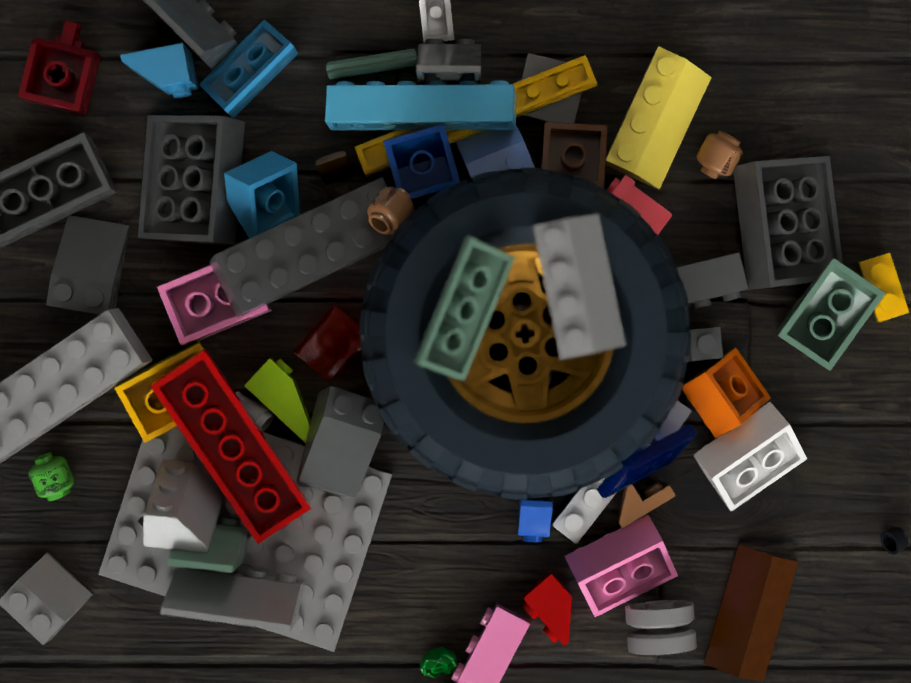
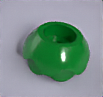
[420,647,458,678]

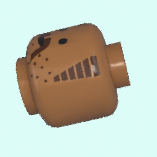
[696,130,743,179]
[367,187,414,234]

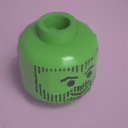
[28,452,75,501]

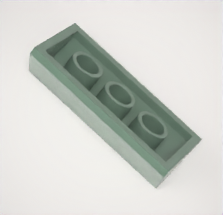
[414,236,515,381]

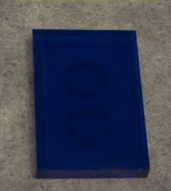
[597,424,697,498]

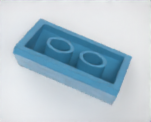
[199,19,298,118]

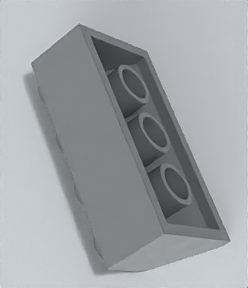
[533,214,626,360]

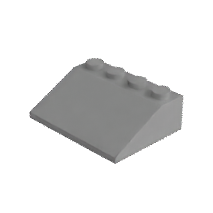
[160,566,304,631]

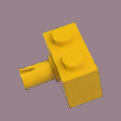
[858,253,909,322]

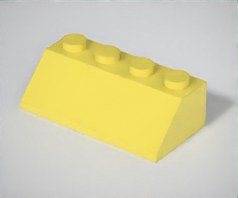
[605,46,712,190]

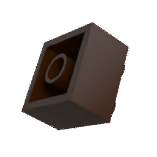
[541,122,608,189]

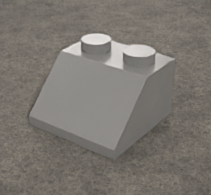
[0,553,93,645]

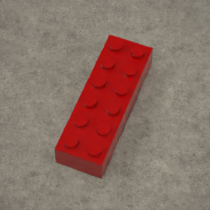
[150,347,311,544]

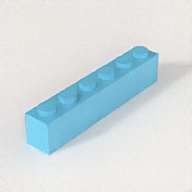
[325,80,517,130]

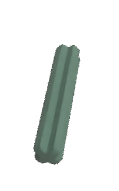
[326,49,417,80]

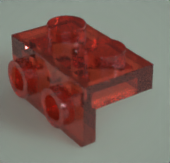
[293,305,361,382]

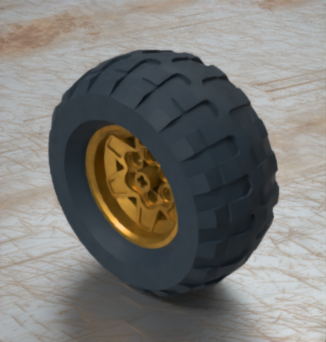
[360,168,691,499]

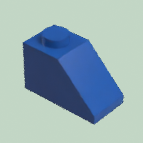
[517,497,553,542]

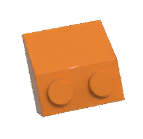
[682,348,771,438]

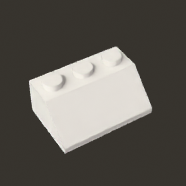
[693,402,807,511]

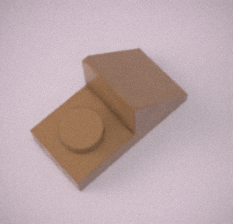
[617,479,676,528]

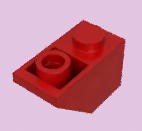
[522,571,572,646]

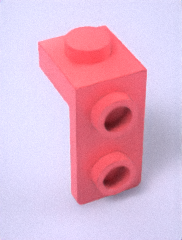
[607,175,672,235]

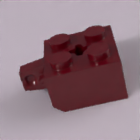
[18,21,101,116]

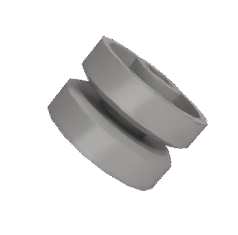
[625,600,697,655]

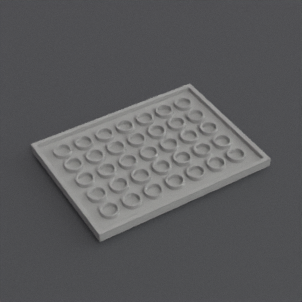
[98,426,392,652]

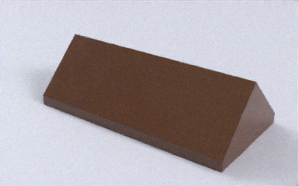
[703,544,798,681]

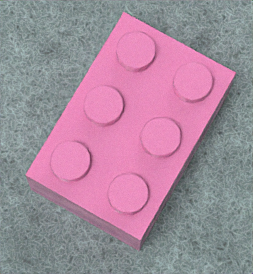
[157,265,272,346]

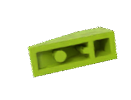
[244,358,311,443]

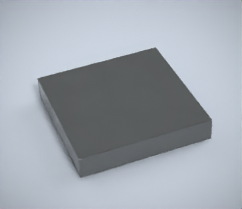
[521,53,582,123]

